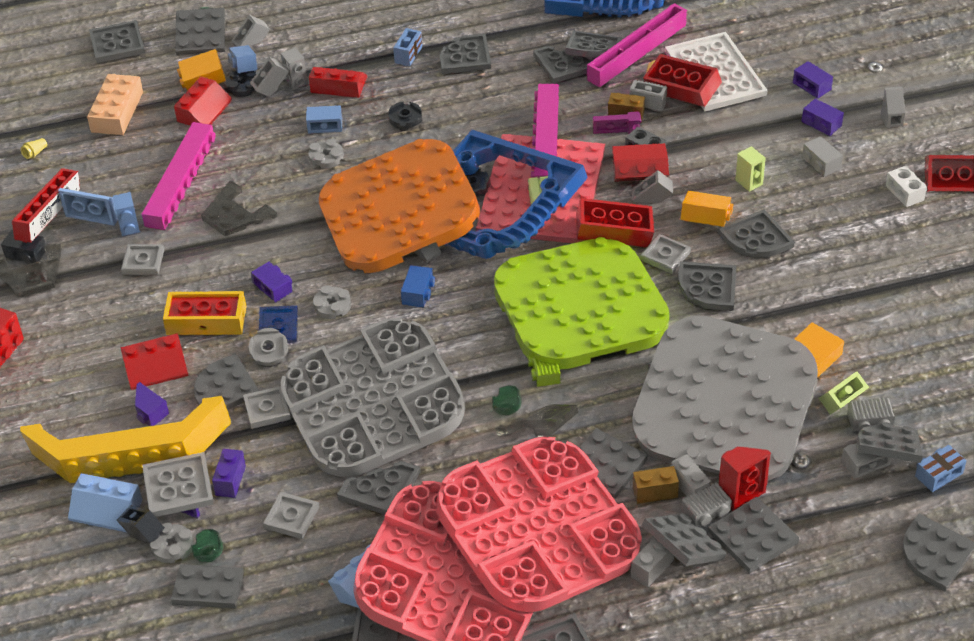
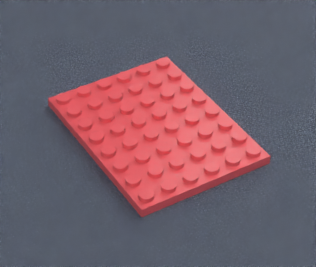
[476,134,605,243]

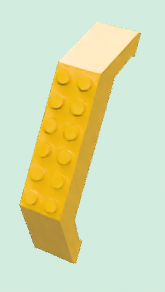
[20,396,231,483]

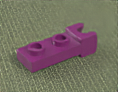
[593,112,641,134]

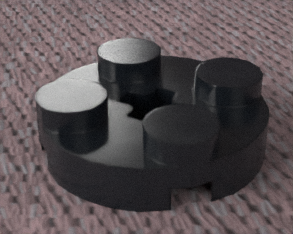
[226,70,256,97]
[388,102,422,131]
[466,169,491,197]

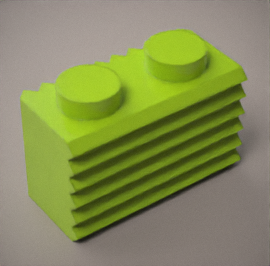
[527,356,561,387]

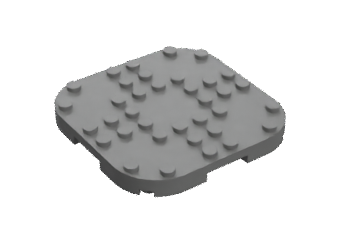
[632,316,818,481]
[281,318,465,477]

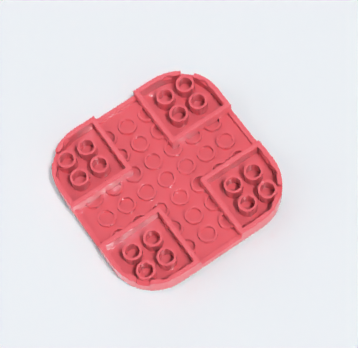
[436,437,642,612]
[354,481,533,641]

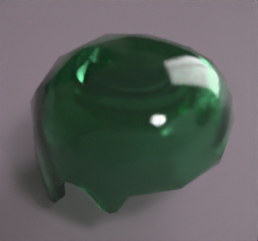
[492,385,522,416]
[191,529,224,563]

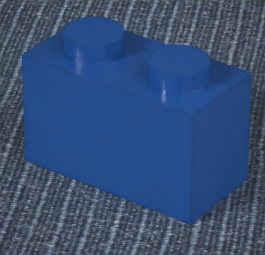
[401,265,435,308]

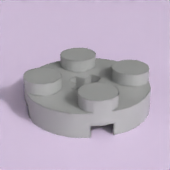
[308,139,344,169]
[313,285,351,319]
[249,328,288,366]
[150,523,194,563]

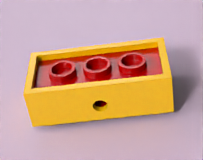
[163,291,246,335]

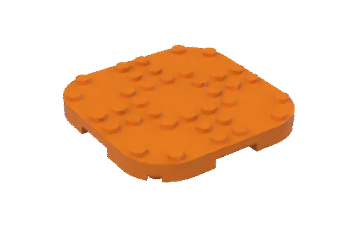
[319,139,480,273]

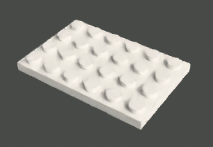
[665,32,768,112]

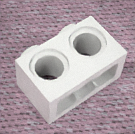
[886,166,927,207]

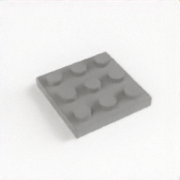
[142,452,214,517]

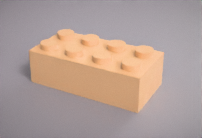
[87,74,143,135]

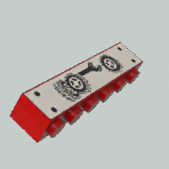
[12,168,80,243]

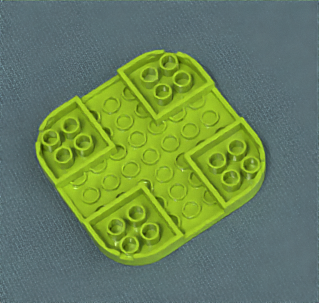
[494,237,670,369]

